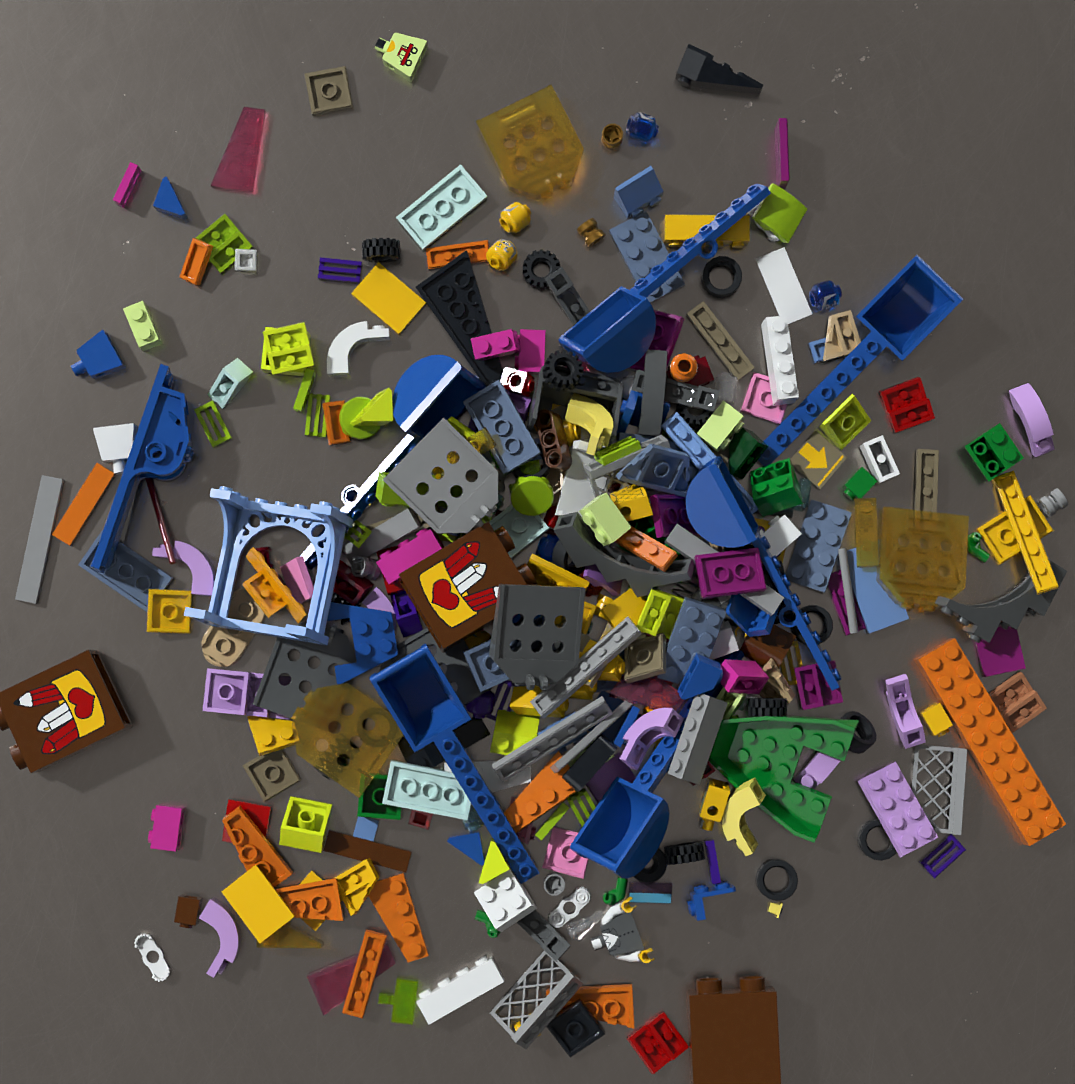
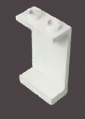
[555,440,607,517]

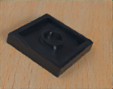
[546,999,605,1058]

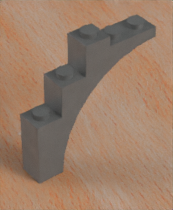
[554,512,695,597]
[935,561,1067,643]

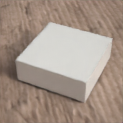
[235,249,257,271]

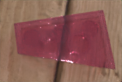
[609,675,687,712]

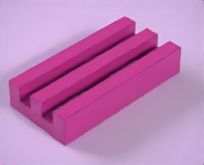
[113,162,142,208]

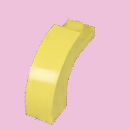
[564,393,613,456]
[722,778,766,856]

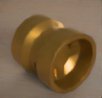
[602,124,623,149]
[577,218,606,247]

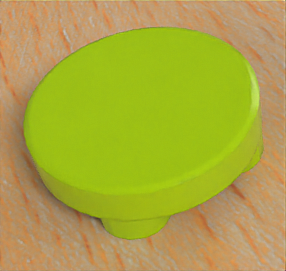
[339,397,380,440]
[511,476,554,516]

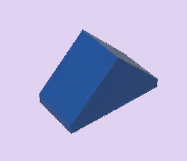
[153,176,188,220]
[447,831,485,866]

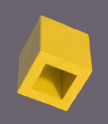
[918,703,953,737]

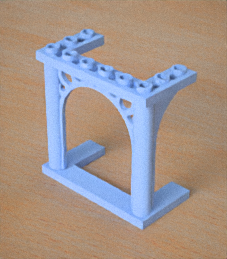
[184,486,353,645]

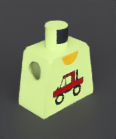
[375,33,428,83]

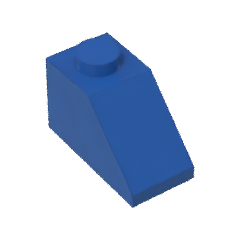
[677,653,723,700]

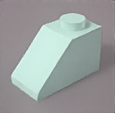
[207,358,253,409]

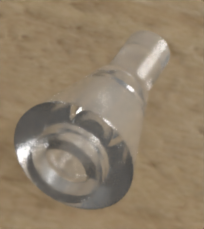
[566,910,604,942]

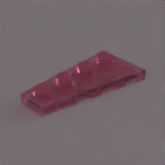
[211,107,266,193]
[307,942,396,1016]

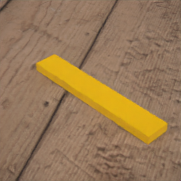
[993,471,1059,595]

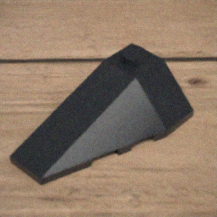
[676,44,763,94]
[396,717,490,768]

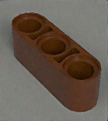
[536,409,572,471]

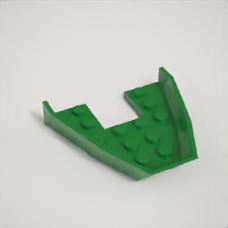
[708,716,859,843]

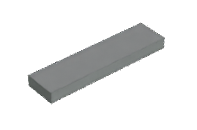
[342,507,421,566]

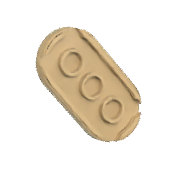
[201,589,266,667]

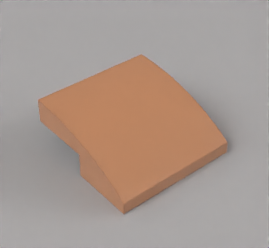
[988,671,1047,733]

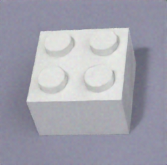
[474,869,537,932]

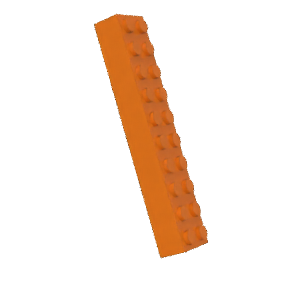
[914,638,1066,846]

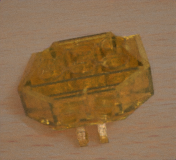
[476,84,584,200]
[876,506,969,613]
[291,683,403,798]

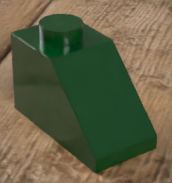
[729,427,768,479]

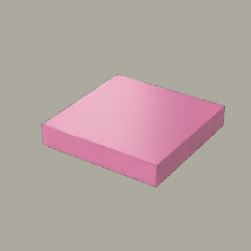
[740,372,787,425]
[280,556,314,604]
[542,826,589,879]

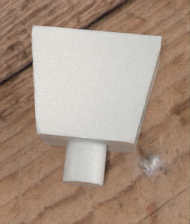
[93,423,138,474]

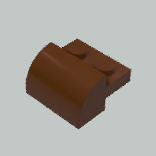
[740,624,796,668]

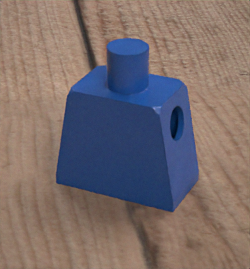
[71,330,126,379]

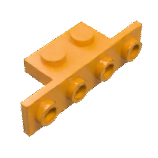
[242,547,307,623]

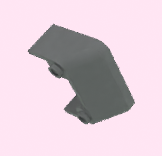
[527,365,623,446]

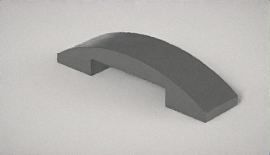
[545,267,590,326]
[638,349,667,436]
[631,370,720,412]
[517,910,571,962]

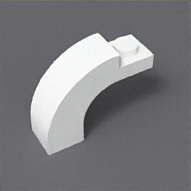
[327,321,390,377]

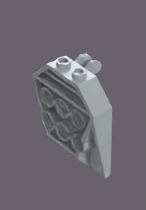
[383,418,498,533]

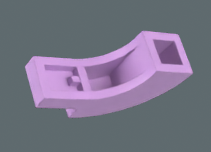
[1009,383,1055,457]
[885,674,926,749]
[620,708,684,770]
[794,751,841,789]

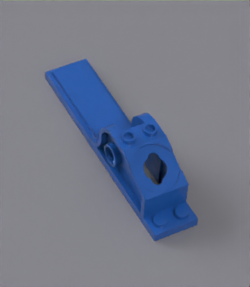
[91,364,194,574]

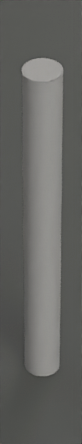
[838,548,858,634]

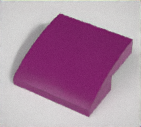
[794,660,843,710]

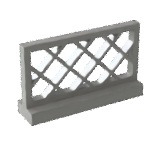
[583,435,670,498]
[912,745,967,835]
[490,950,584,1049]

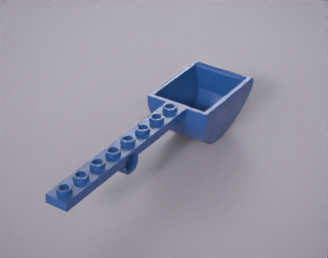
[559,183,771,373]
[758,255,963,466]
[300,355,485,570]
[686,456,842,691]
[369,644,539,884]
[570,650,744,879]

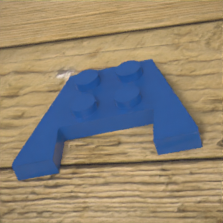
[327,602,398,685]

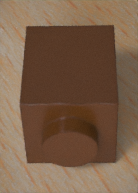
[174,895,203,928]

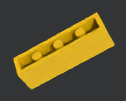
[664,215,750,248]

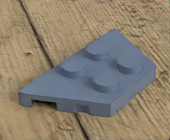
[616,443,690,497]

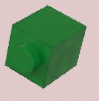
[842,467,877,501]

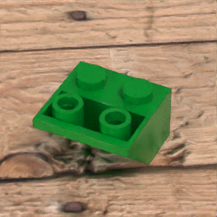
[964,423,1024,482]
[750,458,803,517]

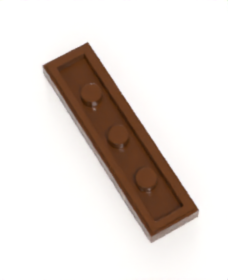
[323,830,412,873]

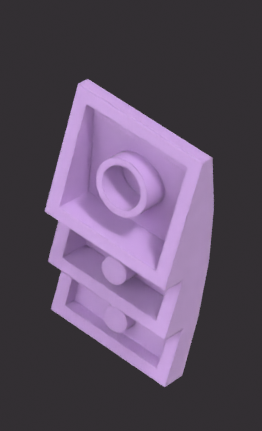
[203,668,292,720]

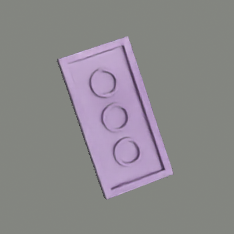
[858,762,938,858]

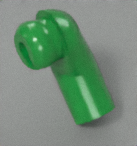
[967,532,990,563]
[603,877,628,905]
[474,910,501,938]

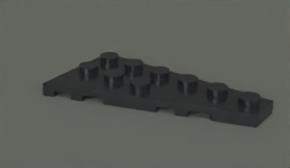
[416,250,503,387]

